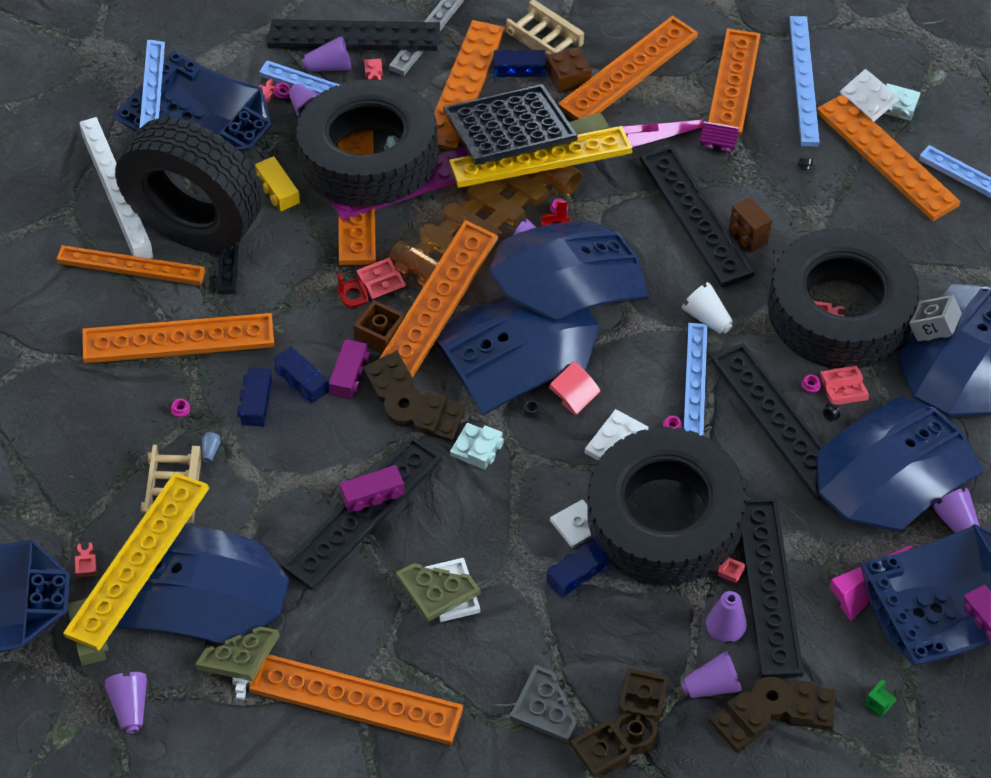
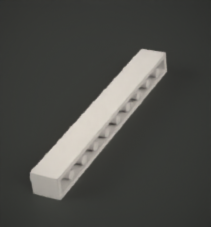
[79,117,153,259]

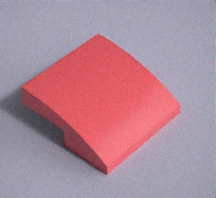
[356,257,406,300]
[549,361,600,416]
[820,365,869,405]

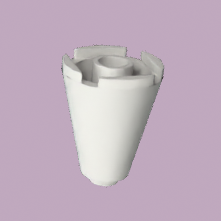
[682,282,733,334]

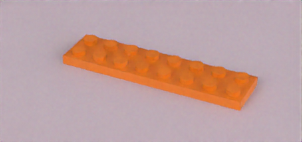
[708,28,761,137]

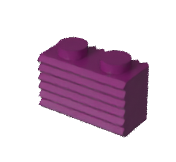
[700,121,739,153]

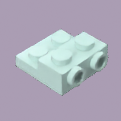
[884,83,921,121]
[450,423,504,470]

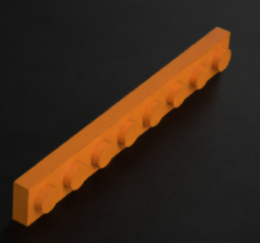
[56,245,205,286]

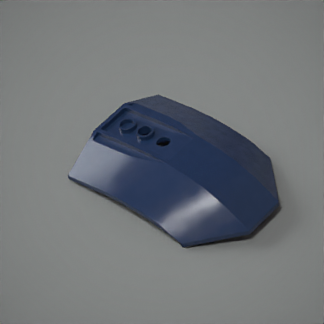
[112,50,271,151]
[488,221,649,322]
[897,284,991,417]
[435,296,600,416]
[816,396,984,532]
[860,524,991,666]
[115,525,289,645]
[0,538,70,653]

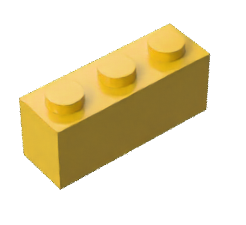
[255,156,300,211]

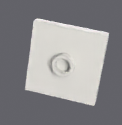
[550,499,592,549]

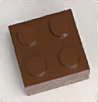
[546,47,592,93]
[729,197,772,253]
[354,300,406,353]

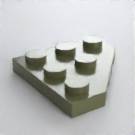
[396,563,481,622]
[195,626,280,681]

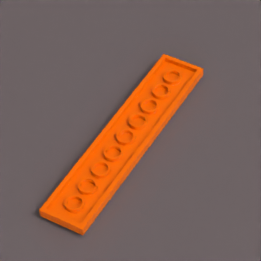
[558,16,698,120]
[434,20,505,151]
[816,94,961,221]
[338,130,376,265]
[379,220,498,378]
[83,313,274,363]
[249,654,463,746]

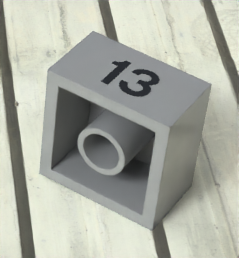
[909,295,962,341]

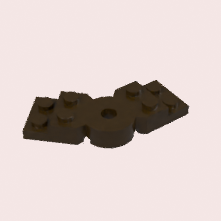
[363,351,466,442]
[570,668,669,778]
[709,677,836,753]

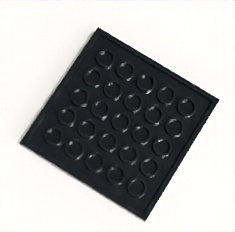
[443,84,578,165]

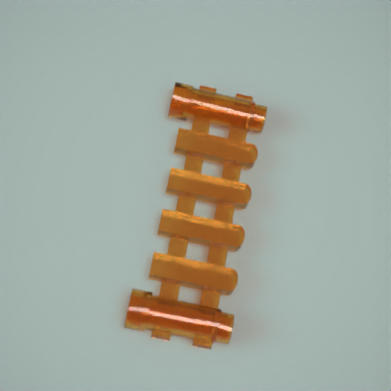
[390,165,583,286]

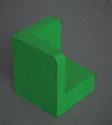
[865,679,896,717]

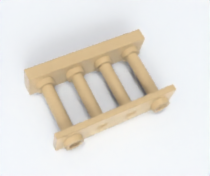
[506,0,584,60]
[141,445,201,523]

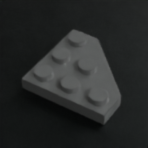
[510,665,577,743]

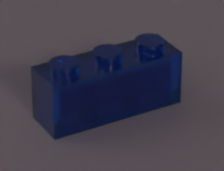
[493,50,546,77]
[274,346,329,404]
[237,367,272,427]
[546,540,609,599]

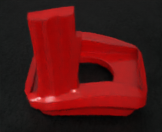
[541,200,572,226]
[337,272,369,308]

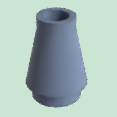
[201,432,221,463]

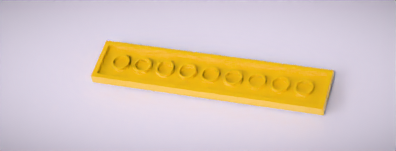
[449,126,632,188]
[63,472,209,651]

